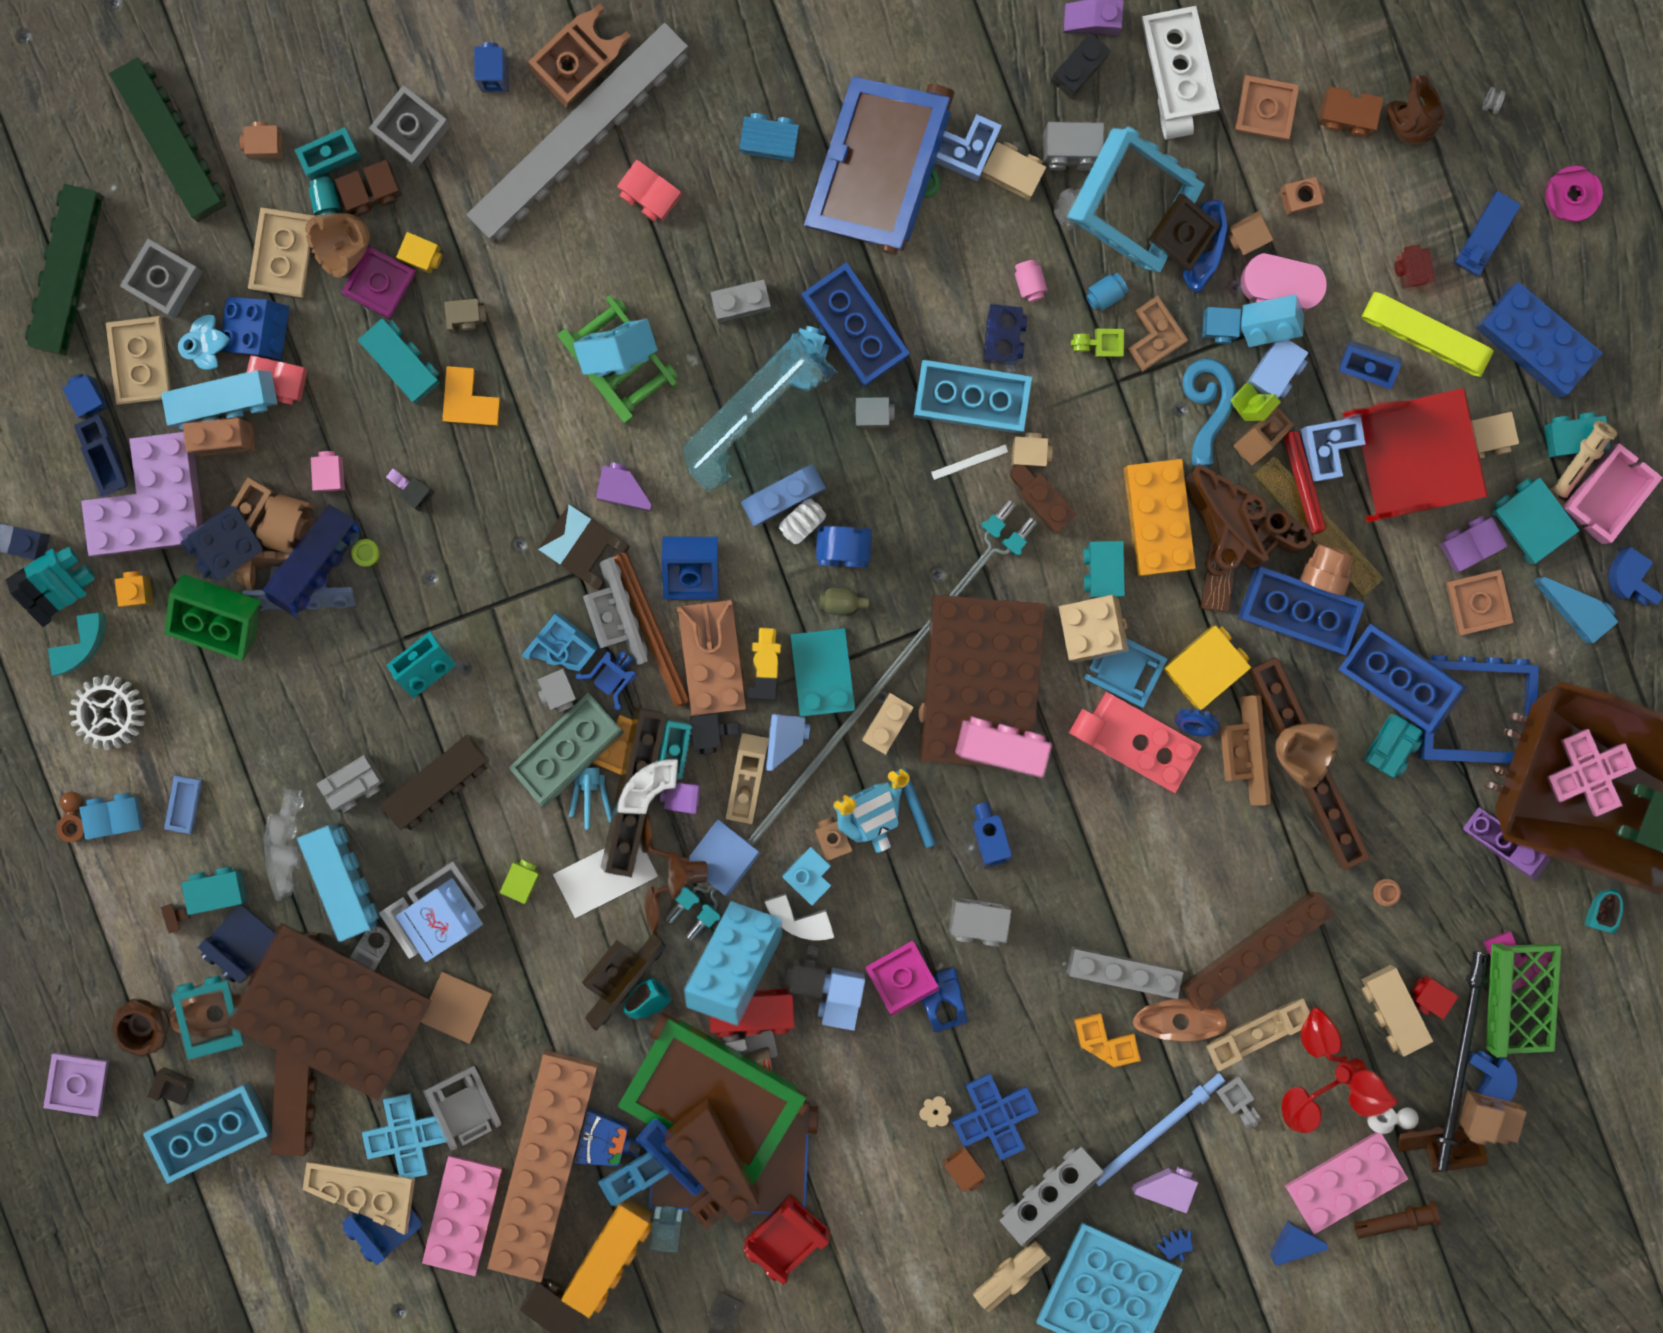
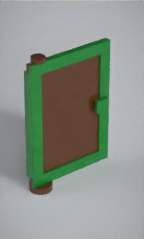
[617,1012,810,1184]

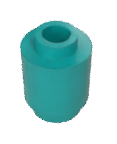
[308,177,341,216]

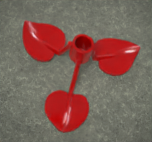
[1281,1007,1398,1133]

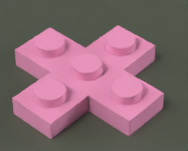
[1546,729,1636,816]

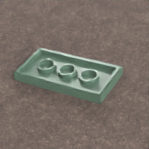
[509,693,624,808]

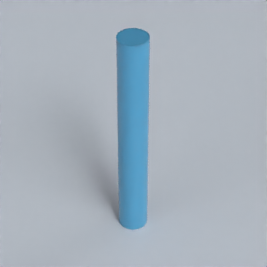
[896,768,936,848]

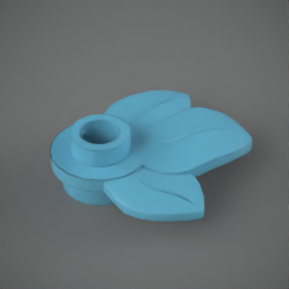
[178,315,230,370]

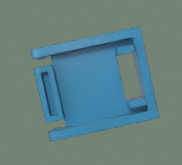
[1084,639,1168,708]

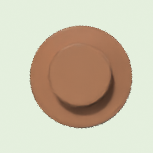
[1373,879,1401,906]

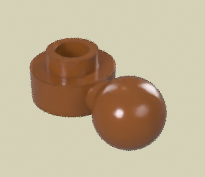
[56,792,85,843]

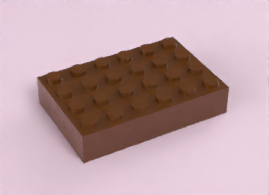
[919,594,1045,767]
[227,922,432,1100]

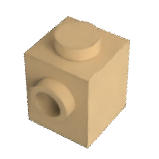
[1012,433,1053,468]

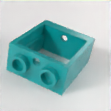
[172,975,244,1060]

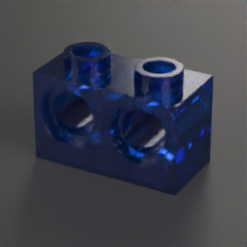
[983,304,1027,365]

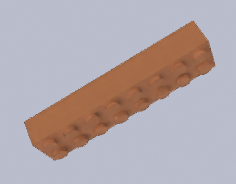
[487,1049,599,1282]

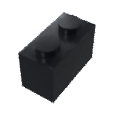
[1051,33,1111,99]

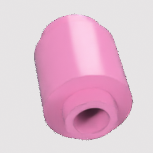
[1014,259,1048,302]

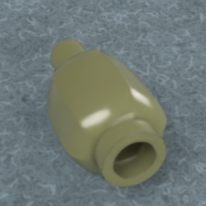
[818,588,869,615]

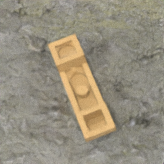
[1206,998,1310,1071]

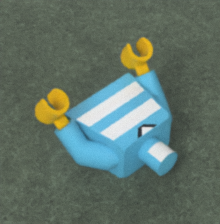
[833,769,910,853]

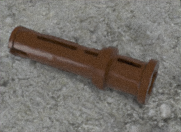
[1354,1201,1440,1240]

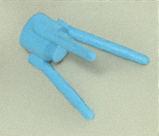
[569,768,612,830]

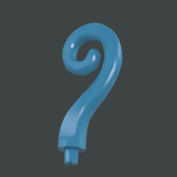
[1183,358,1236,469]

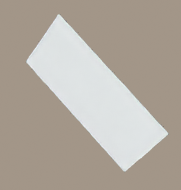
[553,843,658,918]

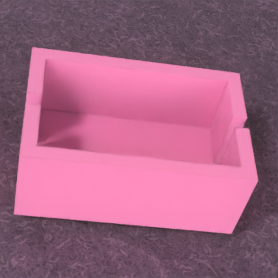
[1562,443,1663,544]
[955,717,1051,777]

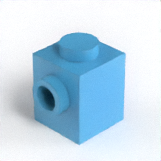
[1202,307,1243,344]

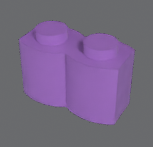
[1439,515,1507,573]

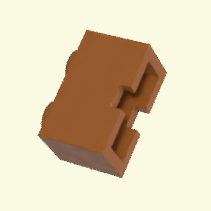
[1318,86,1384,138]

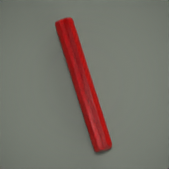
[1283,431,1326,534]

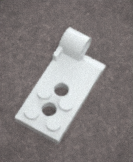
[1141,6,1220,140]

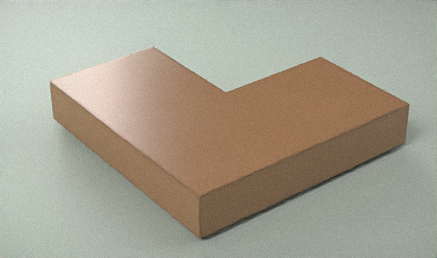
[1127,295,1189,372]

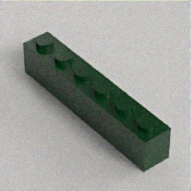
[109,57,226,222]
[25,184,103,356]

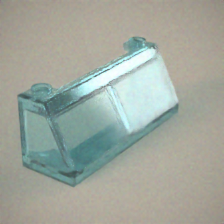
[682,332,838,493]

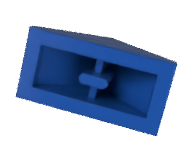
[1270,1221,1328,1266]

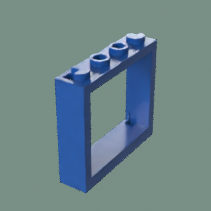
[1418,655,1539,763]

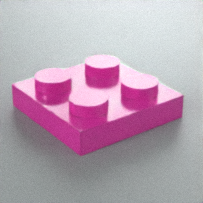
[865,941,940,1016]

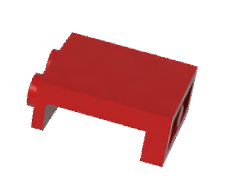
[743,1195,830,1285]

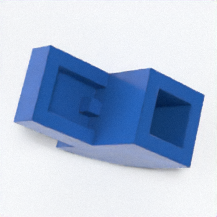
[1609,547,1663,607]
[1468,1050,1517,1101]

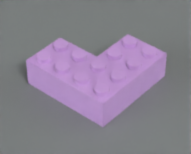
[81,432,203,557]

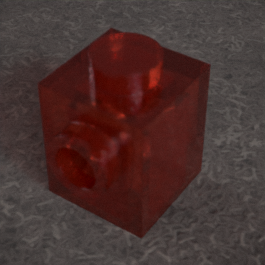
[1394,245,1435,289]

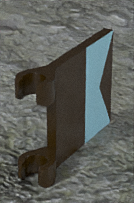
[538,504,630,590]

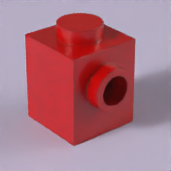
[1411,975,1459,1020]

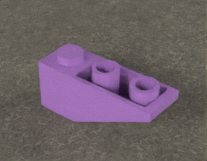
[1463,808,1551,882]

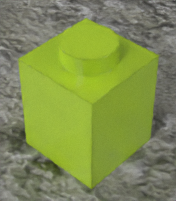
[500,859,541,904]

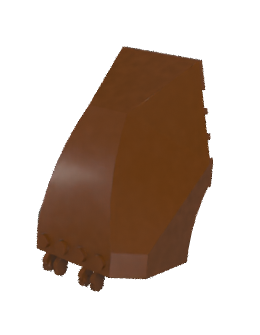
[1485,682,1663,894]

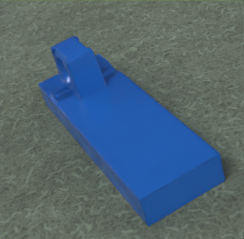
[1454,191,1521,277]
[635,1119,704,1196]

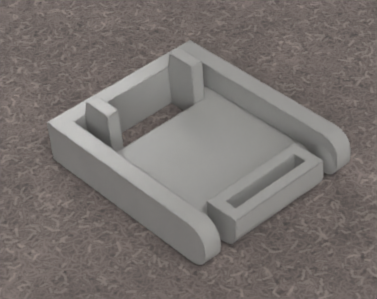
[423,1066,502,1151]

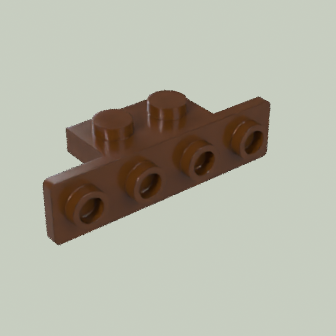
[1398,1124,1488,1173]

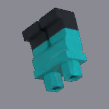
[6,546,95,627]

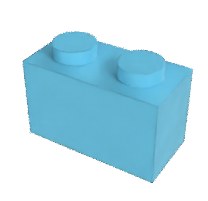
[1241,294,1304,347]

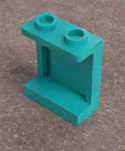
[1490,478,1580,565]

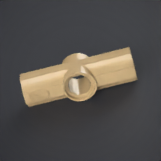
[973,1239,1051,1313]

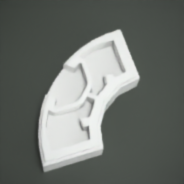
[617,759,678,814]

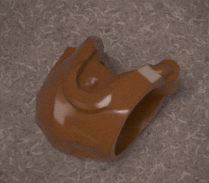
[1387,75,1445,146]
[112,998,169,1057]

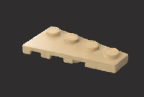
[303,1161,415,1235]

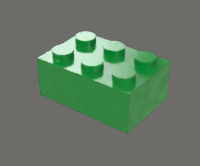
[164,574,261,661]

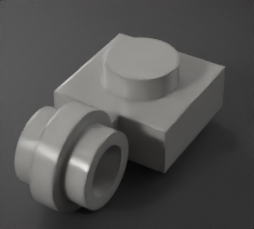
[1215,1075,1261,1129]

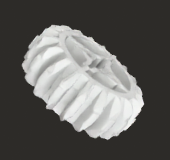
[69,675,146,750]

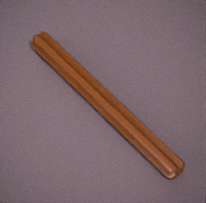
[613,552,689,707]

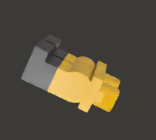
[748,628,781,701]

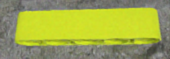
[1361,292,1494,377]

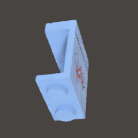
[395,878,483,962]

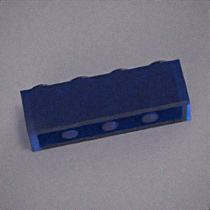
[263,504,361,617]

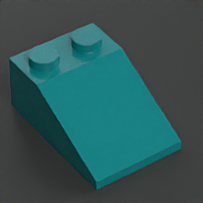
[791,628,855,717]

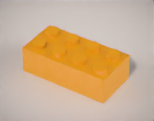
[1124,459,1196,576]
[561,1198,653,1318]

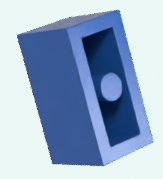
[474,42,509,92]
[1339,339,1402,390]

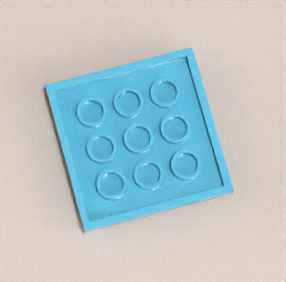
[1036,1222,1183,1333]

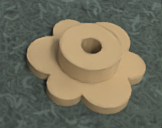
[919,1096,951,1127]

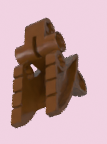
[1185,464,1312,576]

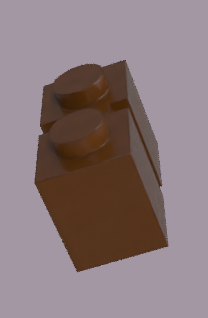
[335,160,402,216]

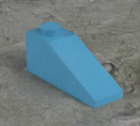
[1533,577,1618,644]

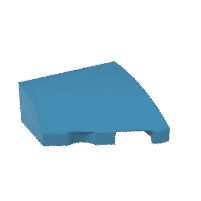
[521,611,599,671]

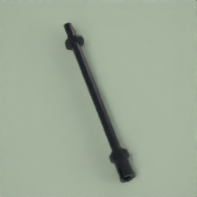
[1435,951,1491,1171]

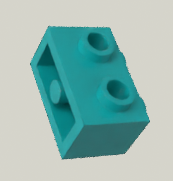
[387,631,457,699]

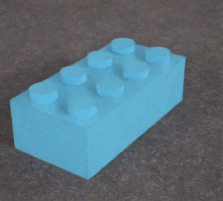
[913,360,1032,434]
[297,823,380,942]
[684,901,783,1026]
[143,1081,272,1184]

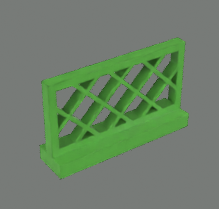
[1485,943,1561,1058]

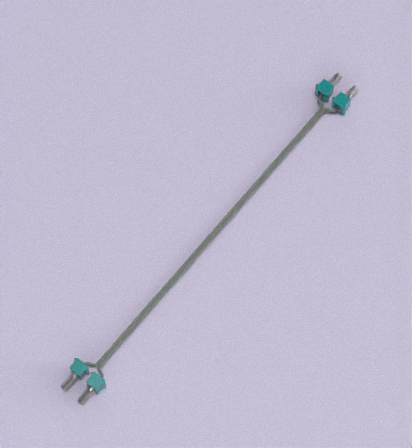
[665,500,1037,941]

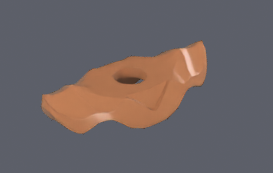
[169,992,241,1037]
[1133,999,1228,1042]

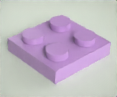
[43,1052,109,1117]

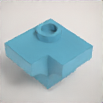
[782,847,831,905]

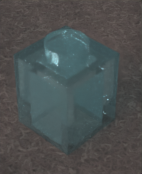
[650,1206,683,1253]

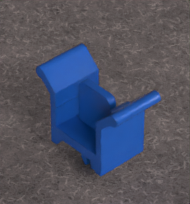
[576,651,638,710]

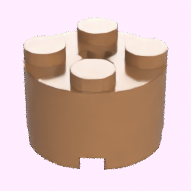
[256,494,316,556]

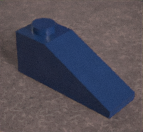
[0,523,50,560]

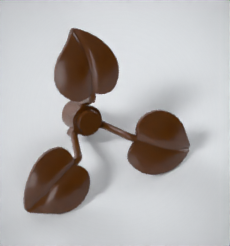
[640,805,708,935]

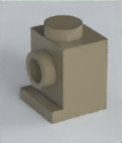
[444,299,487,333]

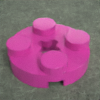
[1545,166,1603,222]

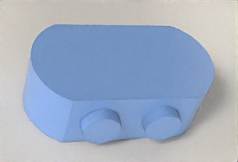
[741,464,827,527]

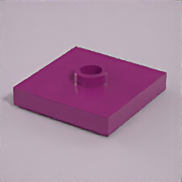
[341,246,417,320]

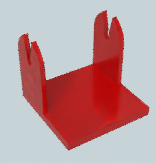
[1342,388,1488,523]

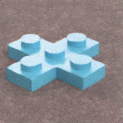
[362,1092,446,1178]

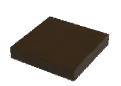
[1149,193,1221,272]

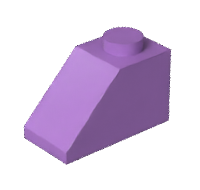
[1064,0,1123,35]
[596,462,653,511]
[660,781,701,814]

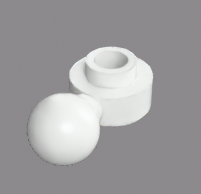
[1367,1107,1419,1134]

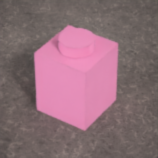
[311,451,345,492]

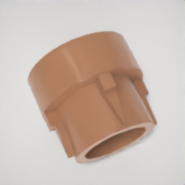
[1300,543,1354,596]

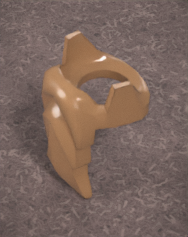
[234,550,300,591]

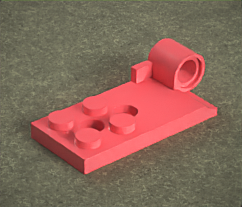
[1069,692,1202,793]

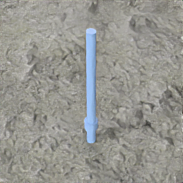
[1096,1073,1226,1187]

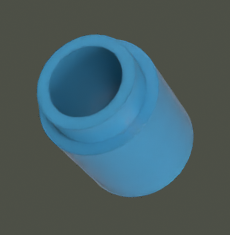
[1086,273,1129,311]

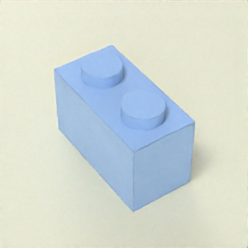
[1247,339,1308,398]

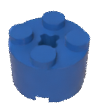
[816,526,872,568]

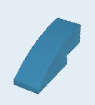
[598,1152,669,1206]

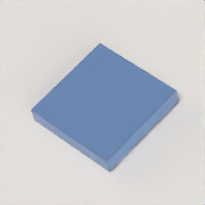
[689,819,761,897]

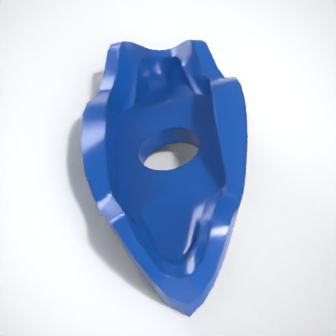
[1183,200,1227,292]

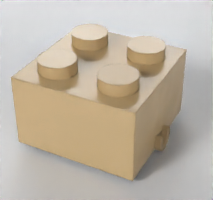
[1059,595,1129,663]

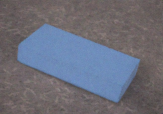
[164,775,203,834]

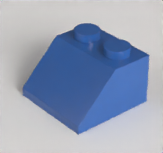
[661,537,719,600]

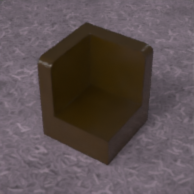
[147,1067,194,1105]

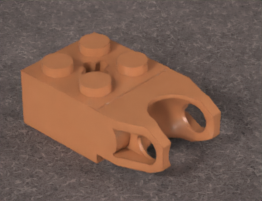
[528,4,631,109]

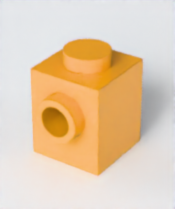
[115,571,154,607]

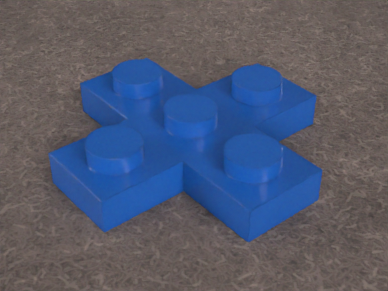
[952,1073,1038,1160]

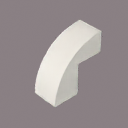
[765,893,834,940]

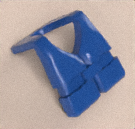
[921,968,968,1032]

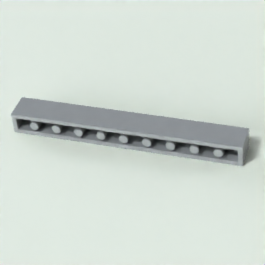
[466,23,689,243]

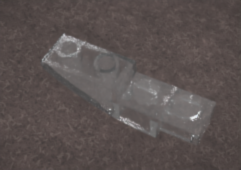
[264,788,304,901]

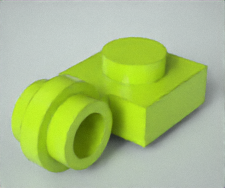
[1071,328,1124,357]

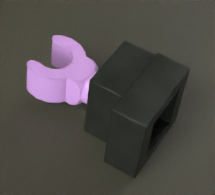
[386,469,435,511]

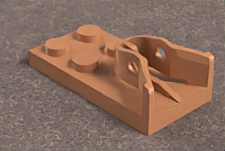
[677,600,746,716]

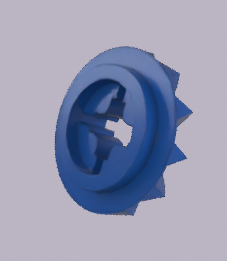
[1175,707,1220,737]

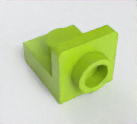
[1230,383,1281,421]

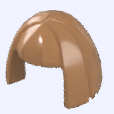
[305,213,370,278]
[1276,724,1339,789]

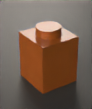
[943,1146,986,1192]

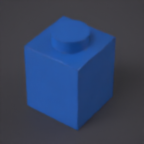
[62,374,109,419]

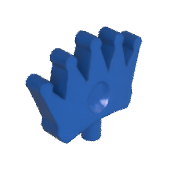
[1156,1229,1193,1261]

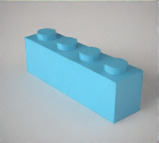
[161,370,277,430]

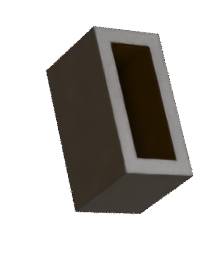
[520,1278,584,1333]

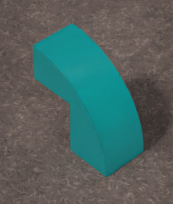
[48,613,106,676]

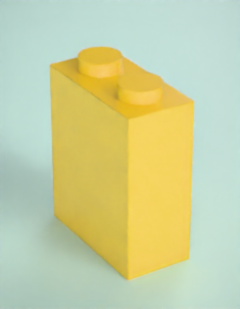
[1163,625,1251,710]

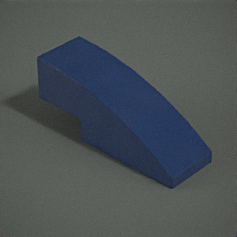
[74,414,128,498]

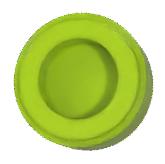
[351,539,380,567]

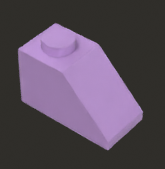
[1132,1167,1198,1214]

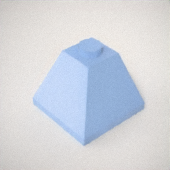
[766,714,810,771]

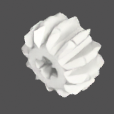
[779,498,826,544]

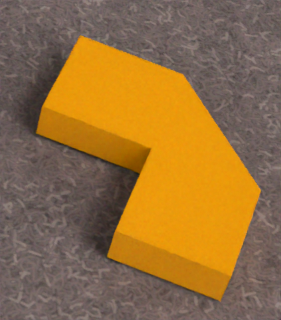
[1074,1013,1141,1067]

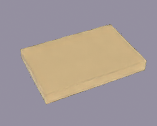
[248,207,315,298]
[106,316,172,406]

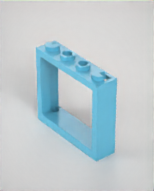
[1067,127,1205,272]

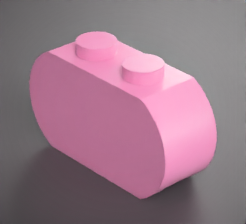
[1240,253,1327,312]

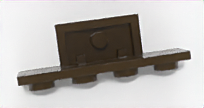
[582,934,666,1030]

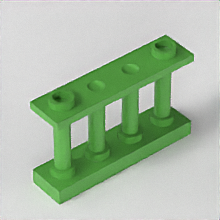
[557,295,678,425]

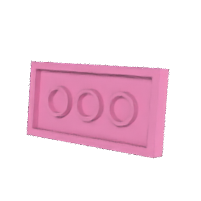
[1284,1132,1408,1235]
[422,1155,503,1276]

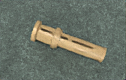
[1553,421,1617,498]

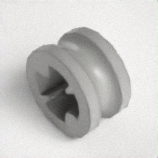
[1482,87,1505,115]

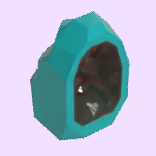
[1584,888,1623,934]
[623,977,672,1019]

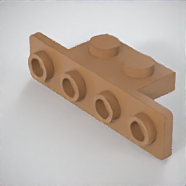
[1220,695,1271,805]

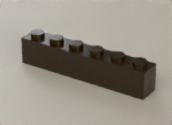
[601,707,667,878]

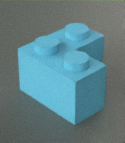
[573,319,657,377]

